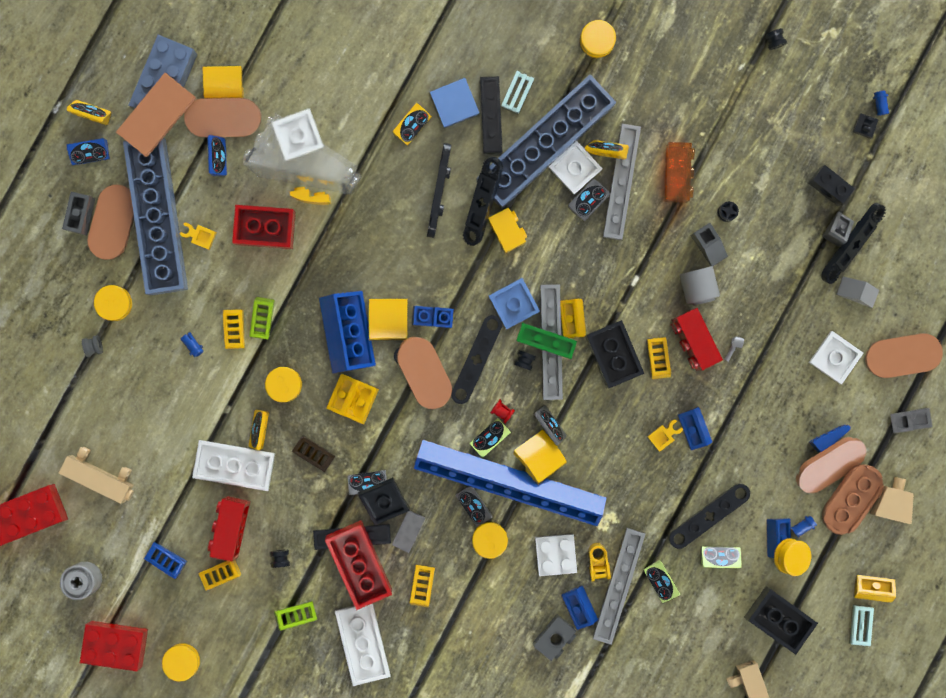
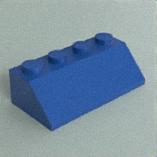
[319,291,376,374]

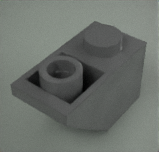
[690,223,728,266]

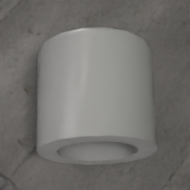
[679,266,720,306]
[60,562,102,600]

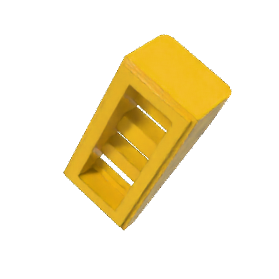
[223,310,245,349]
[647,337,671,379]
[198,560,242,591]
[410,565,435,607]

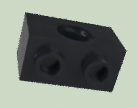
[808,165,855,206]

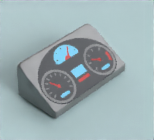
[568,179,611,221]
[534,406,567,445]
[348,470,387,495]
[456,486,493,527]

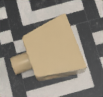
[870,477,914,524]

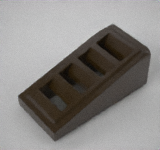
[292,435,335,472]

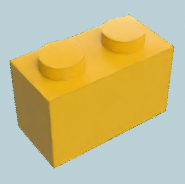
[488,207,527,254]

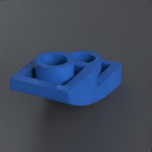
[412,306,454,328]

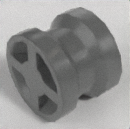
[82,335,103,357]

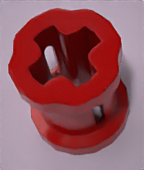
[490,399,515,424]

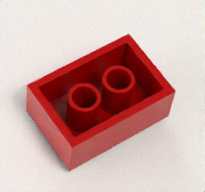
[232,205,296,250]
[670,308,723,371]
[207,496,251,562]
[80,621,148,671]

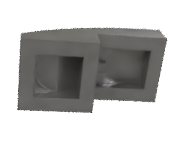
[890,408,933,433]

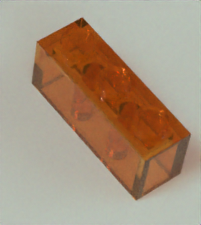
[664,142,695,203]

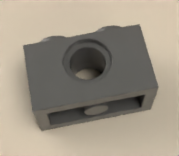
[62,192,95,236]
[533,614,576,661]

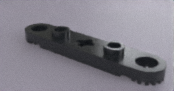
[427,143,451,238]
[462,157,503,246]
[821,203,886,284]
[451,315,502,404]
[669,484,750,549]

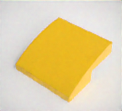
[203,66,244,98]
[369,299,408,340]
[326,373,379,424]
[513,429,567,484]

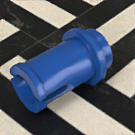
[873,91,889,116]
[180,332,204,358]
[791,516,817,538]

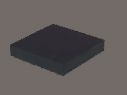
[358,478,410,525]

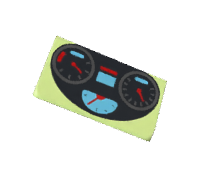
[470,418,511,458]
[701,546,742,568]
[643,560,680,603]

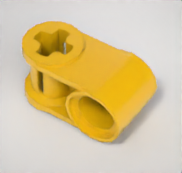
[588,543,611,582]

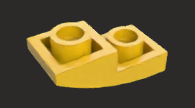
[290,187,331,205]

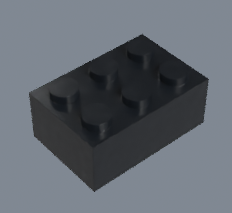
[585,320,645,389]
[744,586,818,655]

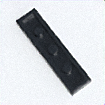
[480,76,503,154]
[313,524,391,550]

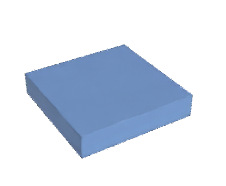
[430,78,479,128]
[489,278,540,330]

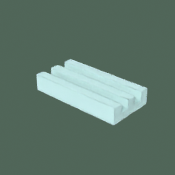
[501,71,534,114]
[850,605,874,646]

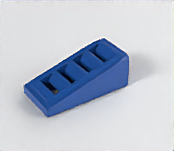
[809,425,851,453]
[144,542,187,579]

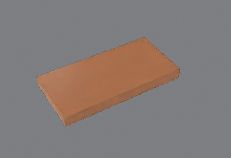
[116,73,196,157]

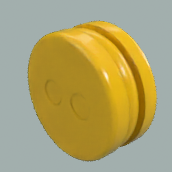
[580,20,616,58]
[94,285,132,321]
[265,367,302,402]
[472,522,508,559]
[774,538,811,576]
[162,643,200,682]

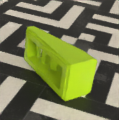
[249,297,275,340]
[274,601,317,631]

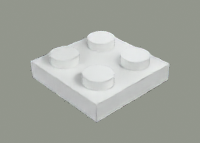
[272,109,324,162]
[548,141,603,195]
[809,331,863,384]
[535,534,577,576]

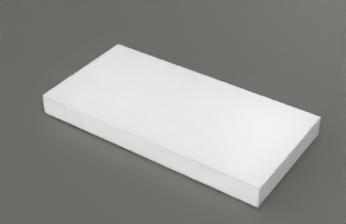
[192,440,275,491]
[335,603,391,686]

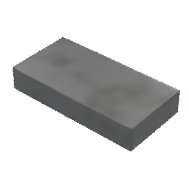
[392,511,425,553]

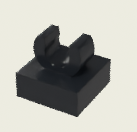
[853,113,878,139]

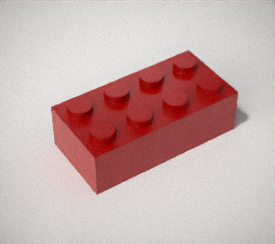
[0,484,68,546]
[325,520,392,610]

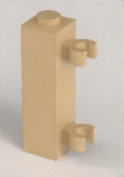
[59,447,134,504]
[726,660,769,698]

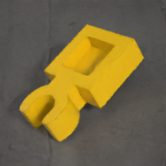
[180,223,217,250]
[647,419,683,452]

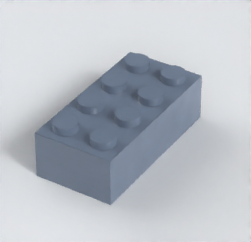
[128,35,198,110]

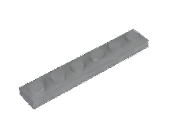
[603,124,641,240]
[540,284,563,400]
[593,528,645,645]

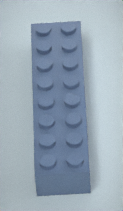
[476,74,616,209]
[123,138,188,296]

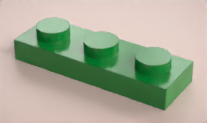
[516,323,577,359]

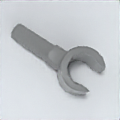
[725,336,744,362]

